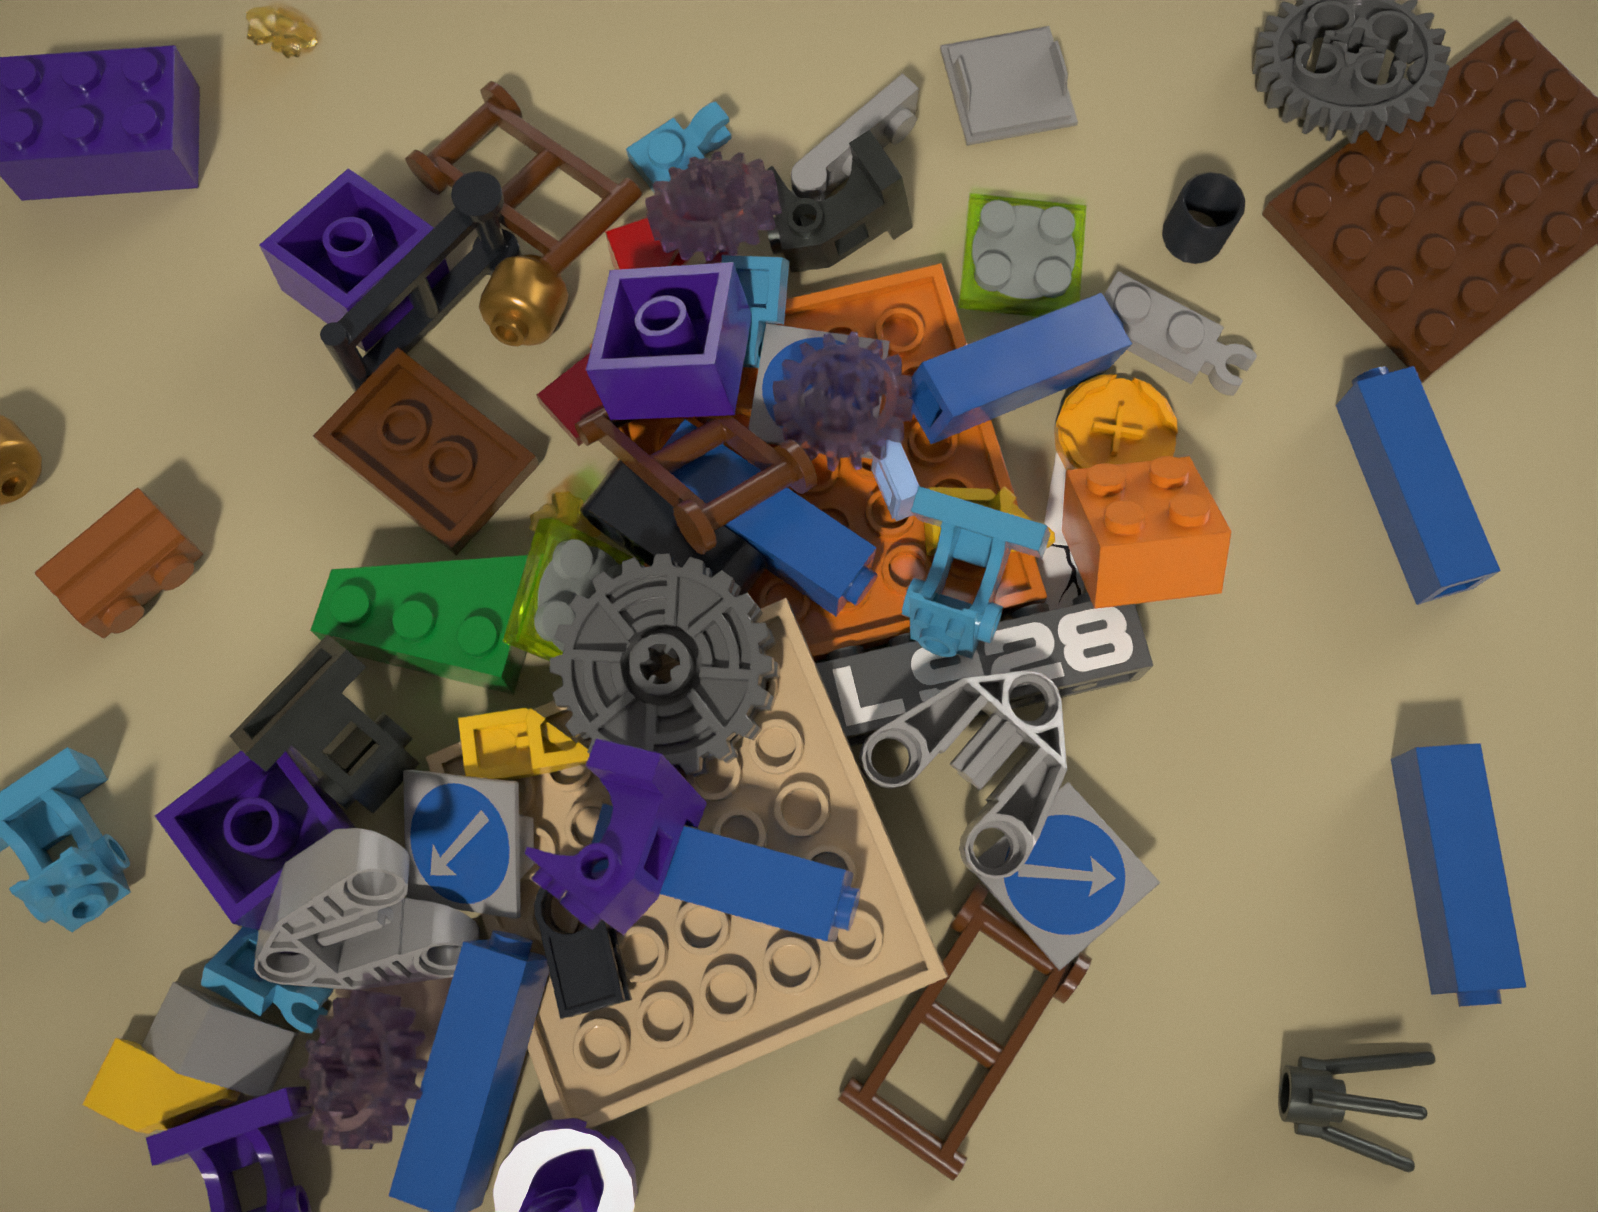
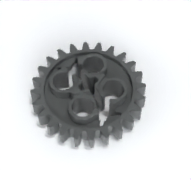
[1252,0,1451,143]

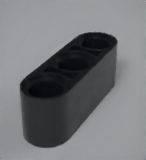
[580,460,768,596]

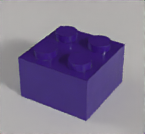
[259,168,450,352]
[586,262,752,420]
[155,745,356,930]

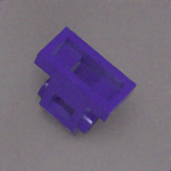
[524,738,707,935]
[146,1086,313,1212]

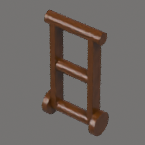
[405,81,642,277]
[575,408,817,554]
[837,882,1092,1181]

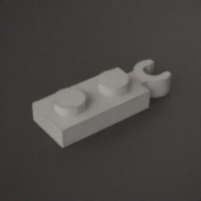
[1104,271,1257,396]

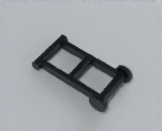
[320,171,521,392]

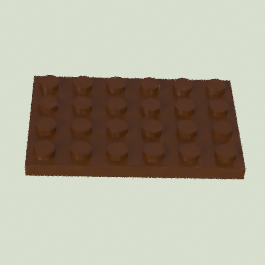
[1262,19,1598,383]

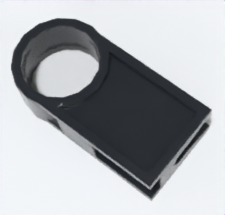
[534,887,632,1019]

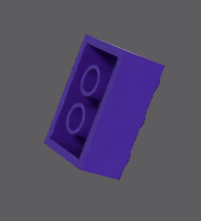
[0,45,200,201]

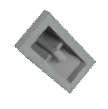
[141,982,299,1097]

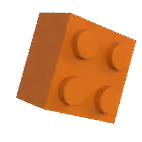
[1062,456,1232,609]

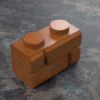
[35,487,204,639]

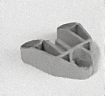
[859,670,1067,879]
[254,828,480,990]

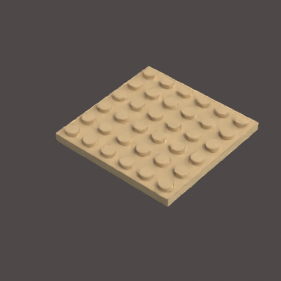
[425,598,948,1129]

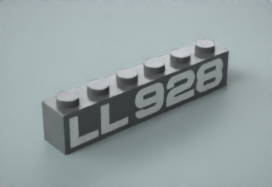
[816,592,1154,747]

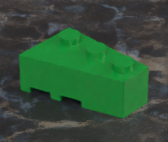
[310,554,543,695]

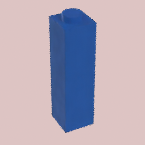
[901,293,1132,444]
[1336,366,1501,605]
[662,419,878,617]
[1391,743,1527,1007]
[591,804,860,942]
[388,930,549,1212]

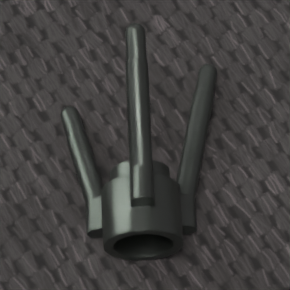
[1278,1051,1436,1172]

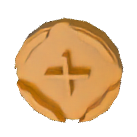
[1054,375,1178,470]

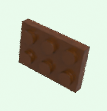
[313,347,539,556]

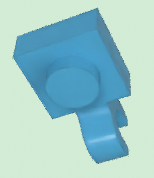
[626,101,732,202]
[722,255,789,368]
[201,927,334,1034]

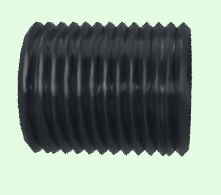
[1162,171,1246,264]

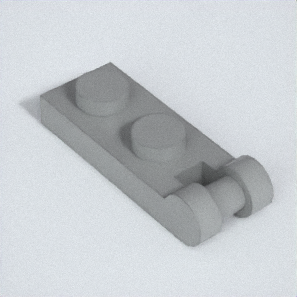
[791,73,919,220]

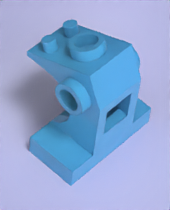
[902,486,1050,659]
[0,747,131,932]

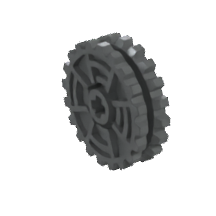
[550,554,779,777]

